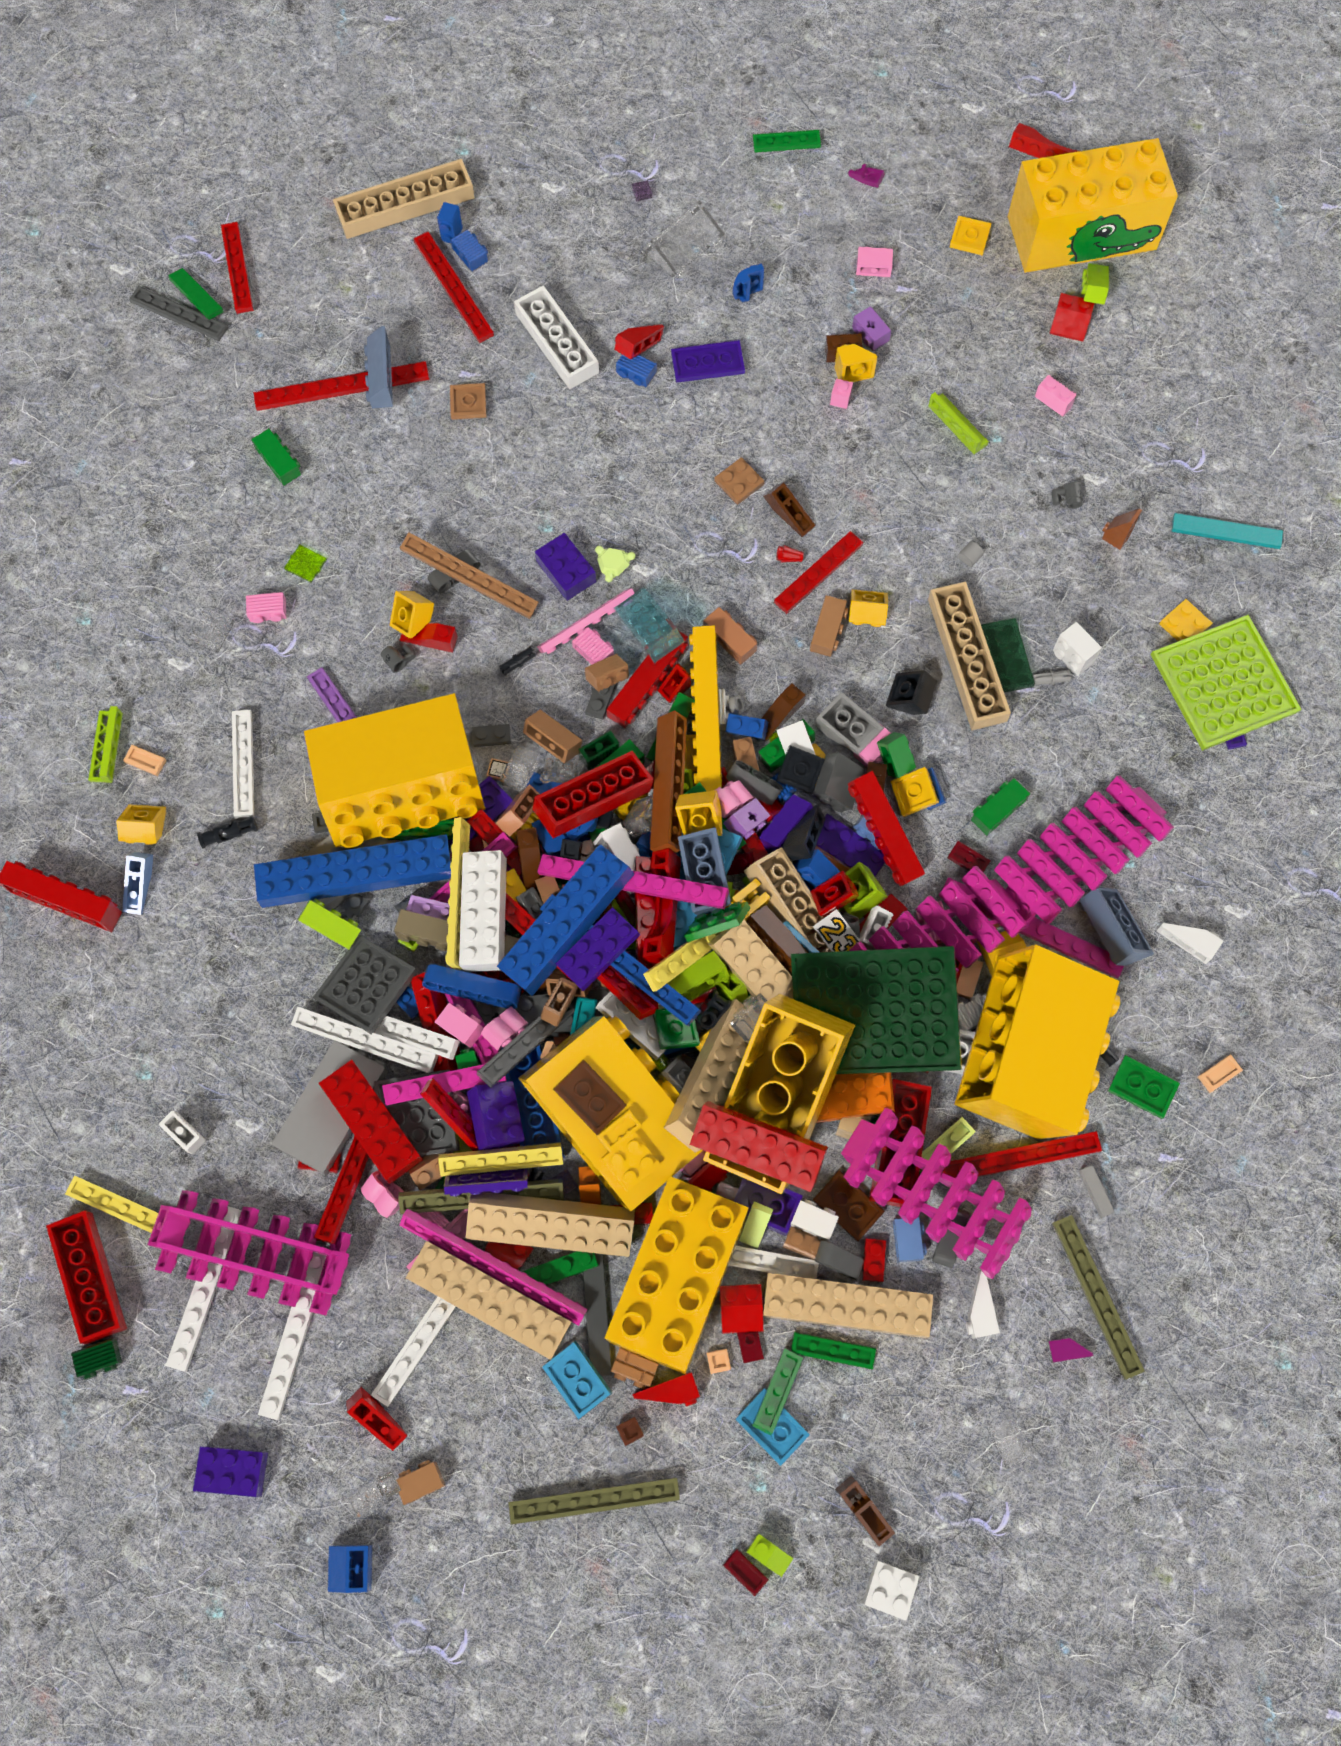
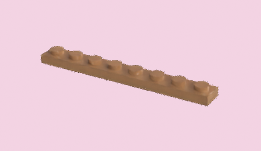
[400,532,539,619]

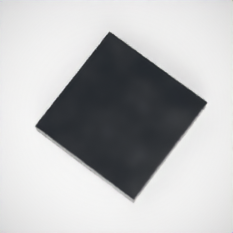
[776,745,825,795]

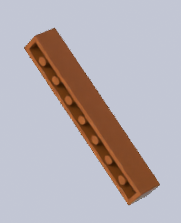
[650,711,687,853]

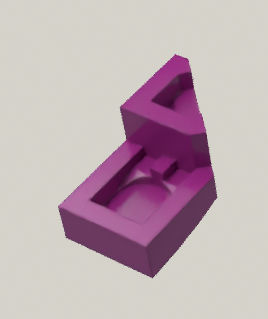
[848,163,885,188]
[1049,1338,1094,1363]

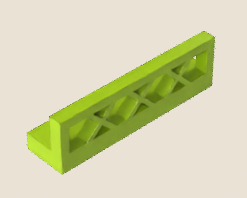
[928,392,989,455]
[88,706,123,783]

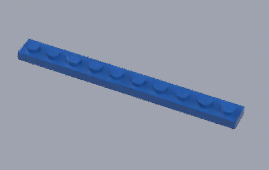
[540,894,701,1027]

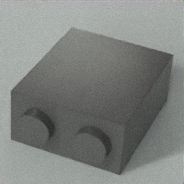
[813,752,865,812]

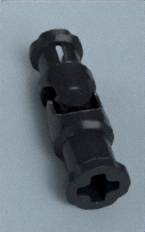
[197,815,258,849]

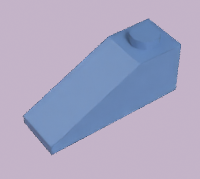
[122,852,153,915]

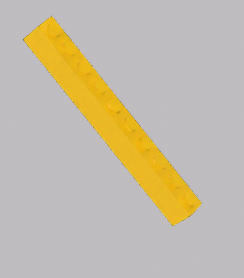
[689,625,722,791]

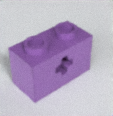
[852,306,891,351]
[723,798,770,839]

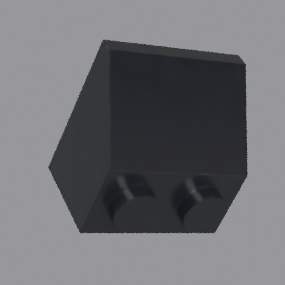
[885,670,938,715]

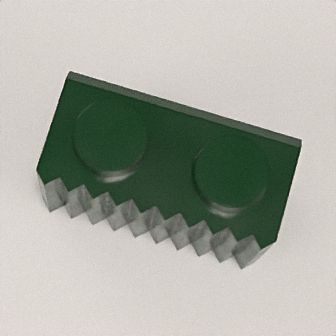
[578,730,620,770]
[71,1338,123,1380]

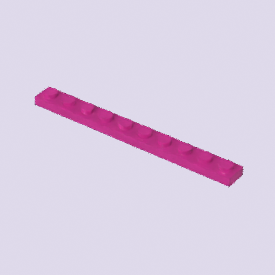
[537,854,729,909]
[942,877,1124,979]
[400,1209,588,1326]

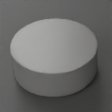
[728,695,744,715]

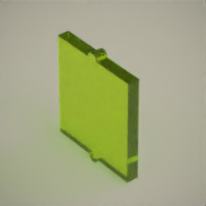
[284,545,327,583]

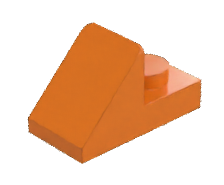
[578,1166,602,1205]

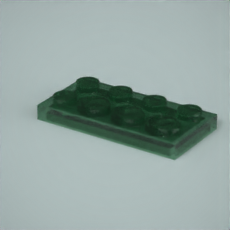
[981,618,1035,693]

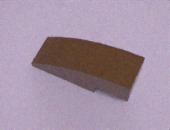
[835,1476,895,1547]

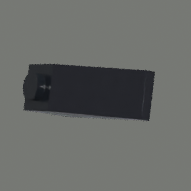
[783,805,825,861]

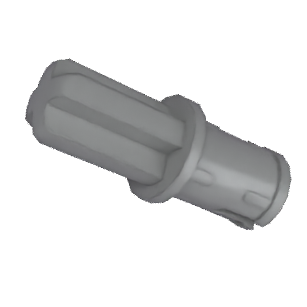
[1032,670,1071,685]

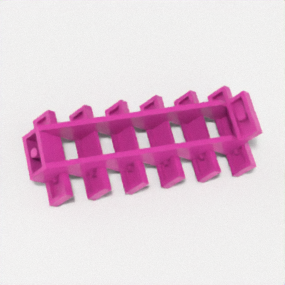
[994,775,1174,924]
[849,866,1028,973]
[841,1108,1032,1279]
[147,1190,351,1316]

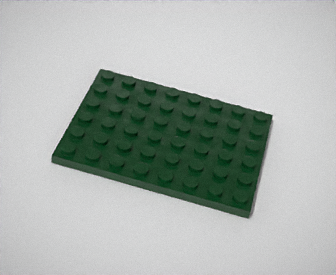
[791,946,962,1074]

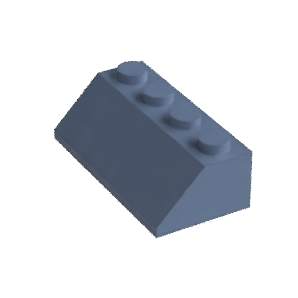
[364,326,393,409]
[678,827,731,915]
[1080,887,1154,966]

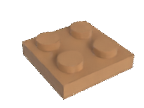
[450,383,487,420]
[714,457,765,505]

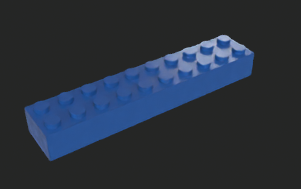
[254,835,452,908]

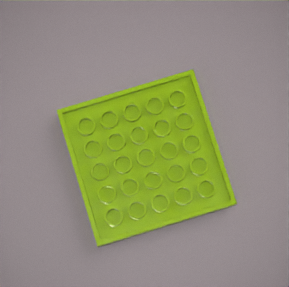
[1150,615,1302,751]

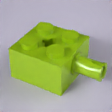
[839,862,888,919]

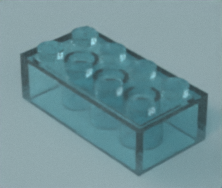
[614,587,685,663]

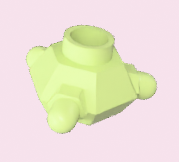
[595,546,636,582]

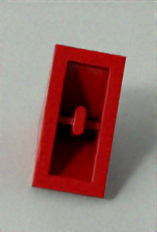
[657,663,691,703]

